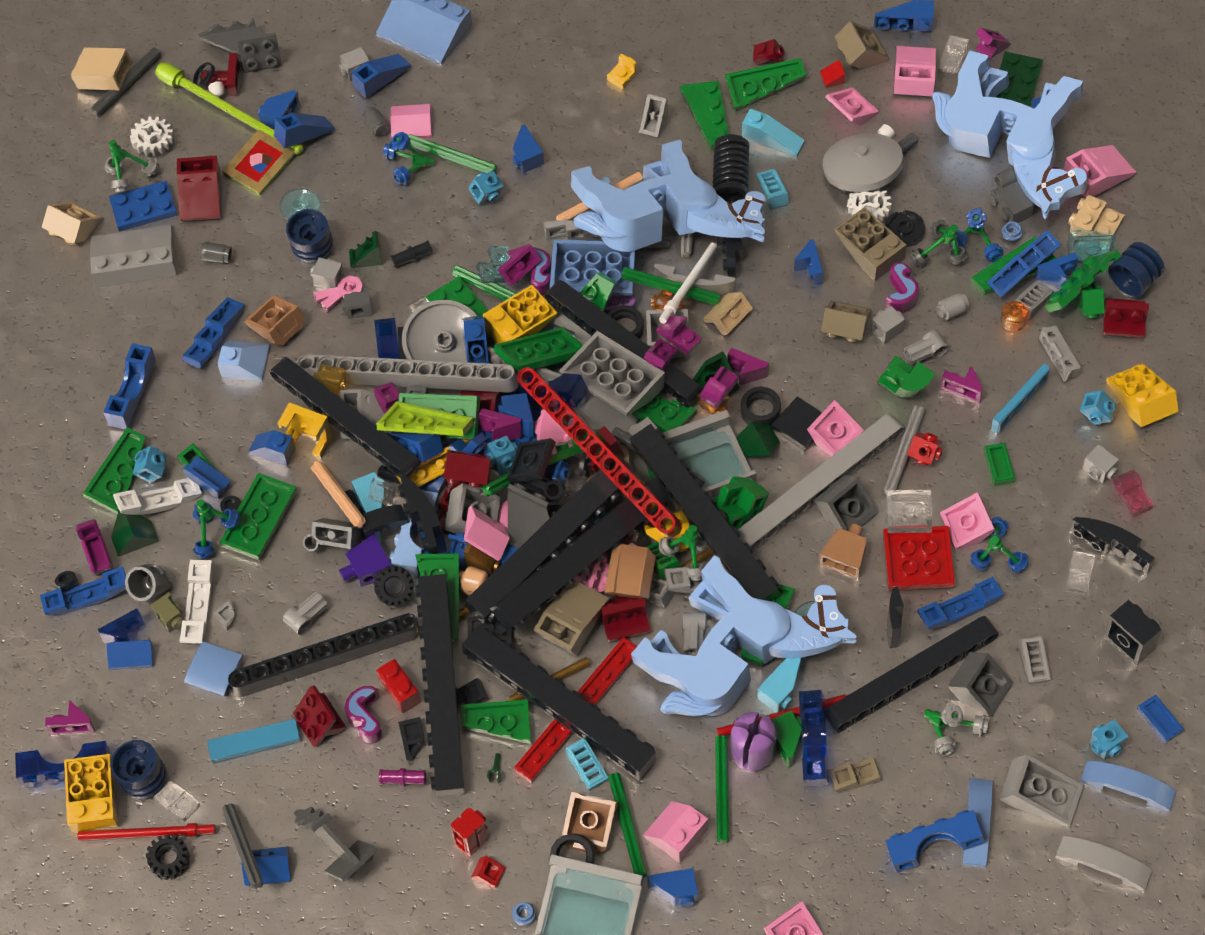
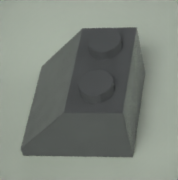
[814,475,878,531]
[948,652,1013,717]

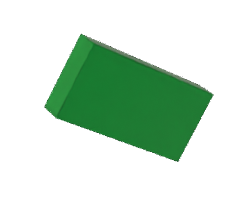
[984,443,1016,486]

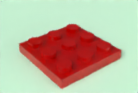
[883,526,955,591]

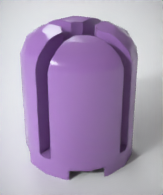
[730,712,777,773]

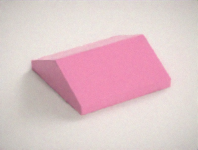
[826,87,879,126]
[391,104,432,138]
[807,400,864,456]
[940,492,995,550]
[464,506,510,561]
[763,901,823,935]

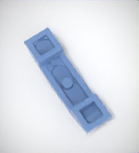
[1080,761,1176,812]
[963,778,993,867]

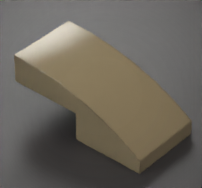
[829,757,882,791]

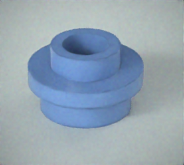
[1002,221,1022,241]
[512,902,536,926]

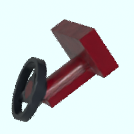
[193,53,240,96]
[579,426,625,480]

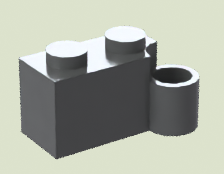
[989,169,1034,223]
[303,518,362,551]

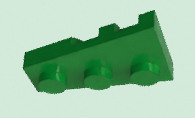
[560,272,617,315]
[461,699,531,744]

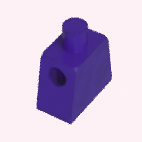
[338,535,392,586]

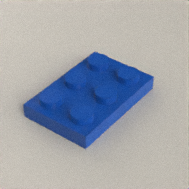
[109,180,178,232]

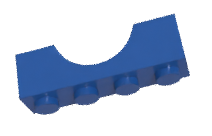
[103,343,156,429]
[885,810,985,873]

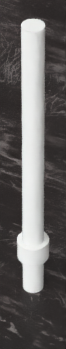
[659,243,717,324]

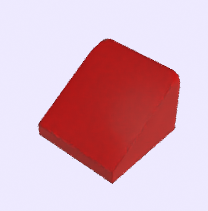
[820,60,845,87]
[471,856,506,888]

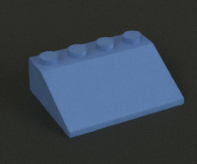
[376,0,472,65]
[550,240,636,295]

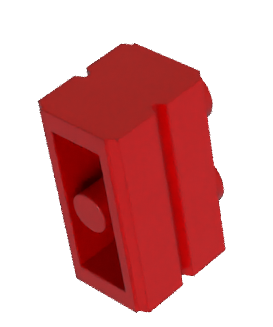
[376,659,421,713]
[451,808,488,856]

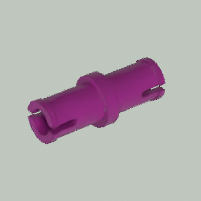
[379,768,426,786]

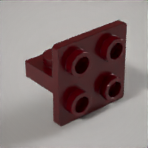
[1103,298,1149,338]
[601,597,650,642]
[293,685,346,747]

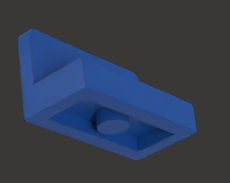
[183,456,231,499]
[241,846,291,886]

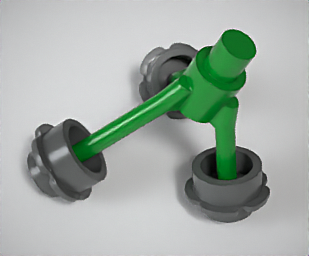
[910,220,968,267]

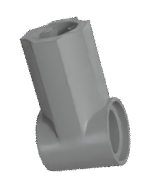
[903,330,949,365]
[283,592,328,635]
[683,612,706,656]

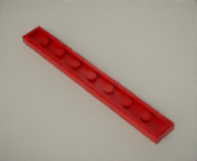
[514,637,637,783]

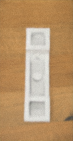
[113,478,202,515]
[180,560,212,643]

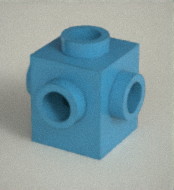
[468,171,504,205]
[1080,390,1117,425]
[486,436,518,475]
[132,446,167,483]
[1090,719,1129,760]

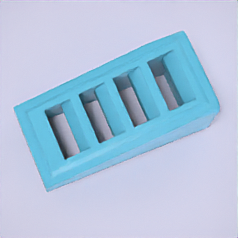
[756,169,789,209]
[565,738,609,791]

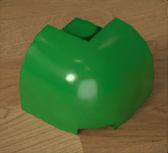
[877,355,935,398]
[712,476,769,530]

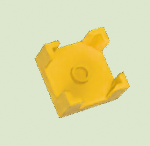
[278,403,332,458]

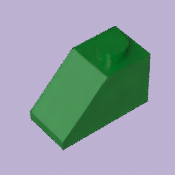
[1076,281,1105,318]
[772,711,804,768]

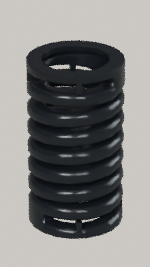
[712,134,750,204]

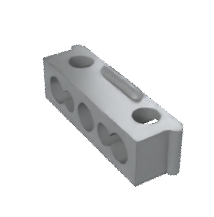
[1039,326,1081,382]

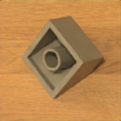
[834,21,890,69]
[821,300,871,342]

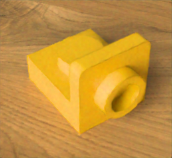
[607,54,637,89]

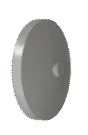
[823,133,904,192]
[402,300,477,362]

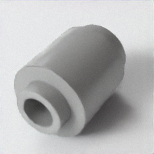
[937,293,969,320]

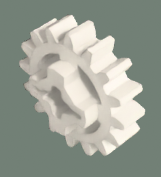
[130,116,174,156]
[847,188,892,222]

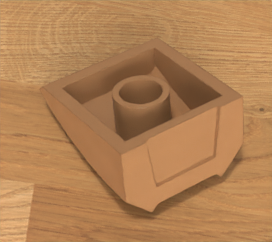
[244,295,305,345]
[605,544,656,602]
[562,792,618,855]

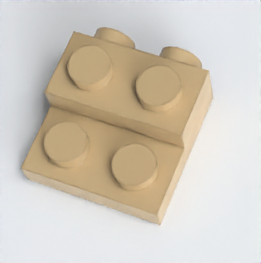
[1068,194,1124,249]

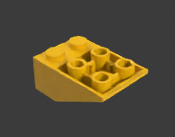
[482,285,557,344]
[1106,363,1179,427]
[64,754,118,833]

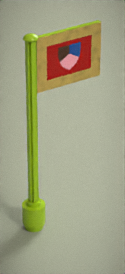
[155,62,303,195]

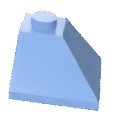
[218,340,270,381]

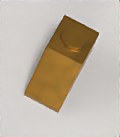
[464,543,501,577]

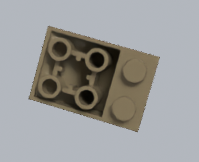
[834,207,906,281]
[534,578,610,656]

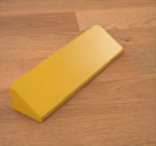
[396,439,482,487]

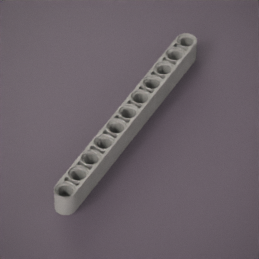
[297,354,519,392]
[738,413,906,552]

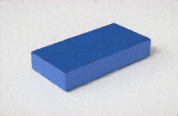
[1137,695,1184,743]

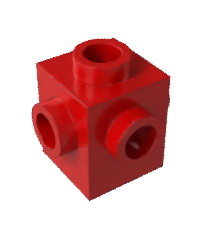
[907,432,943,465]

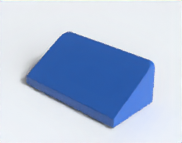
[107,640,153,670]

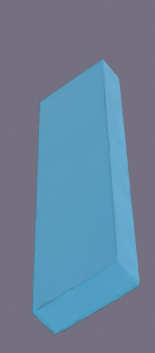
[991,364,1050,434]
[207,719,300,764]

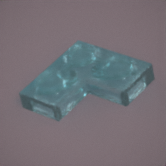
[476,246,520,283]

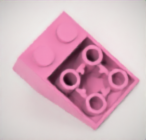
[893,46,936,96]
[1064,145,1137,199]

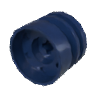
[286,209,333,263]
[1108,242,1165,297]
[110,740,167,799]

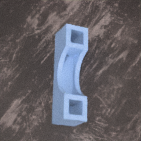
[389,490,439,578]

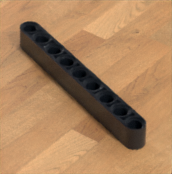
[544,280,702,408]
[269,357,421,478]
[228,613,419,697]
[822,616,999,733]

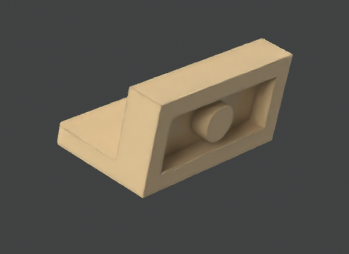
[703,292,753,335]

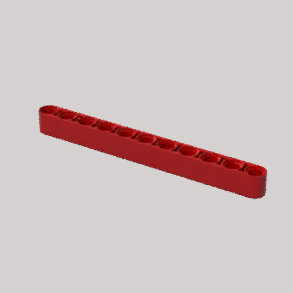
[517,367,682,537]

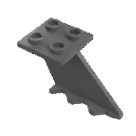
[198,18,282,72]
[507,483,561,551]
[294,807,378,882]

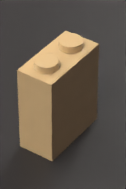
[71,47,133,90]

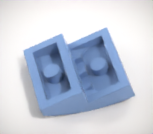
[184,641,244,696]

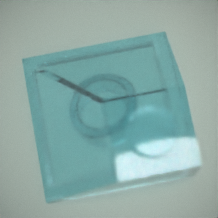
[1067,230,1116,263]

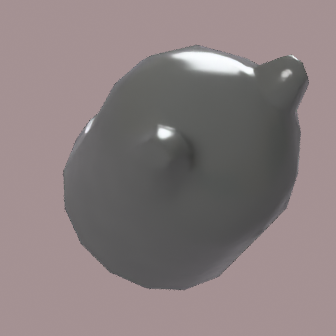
[125,564,173,601]

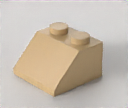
[42,202,103,245]

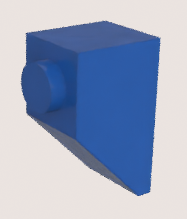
[258,90,300,129]
[512,125,544,174]
[498,393,534,438]
[248,430,296,466]
[647,868,698,907]

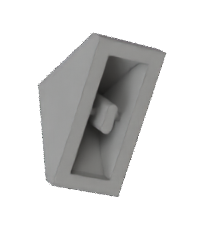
[639,94,668,137]

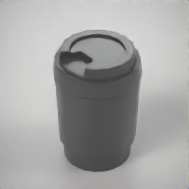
[362,107,389,137]
[200,242,232,263]

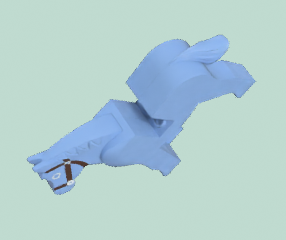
[932,50,1087,219]
[571,140,765,252]
[631,555,857,716]

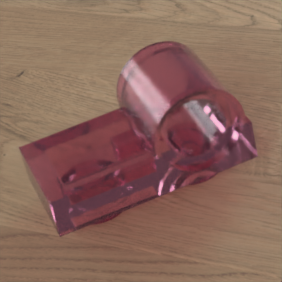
[1111,469,1153,517]

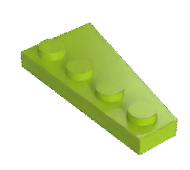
[376,401,473,436]

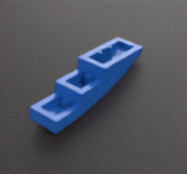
[987,230,1061,298]
[183,297,245,369]

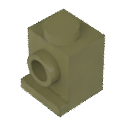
[151,592,185,633]

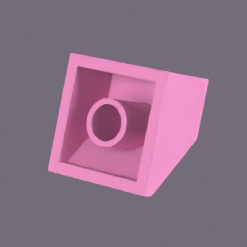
[643,801,708,863]

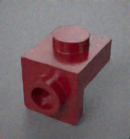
[753,39,785,65]

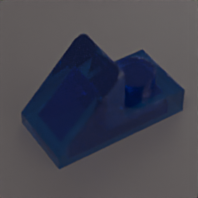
[374,318,399,359]
[98,608,145,643]

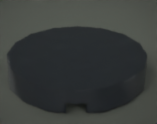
[885,210,925,247]

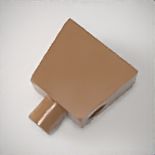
[819,524,867,579]

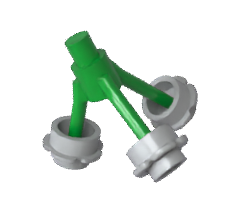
[104,140,159,193]
[659,525,708,581]
[924,705,989,756]

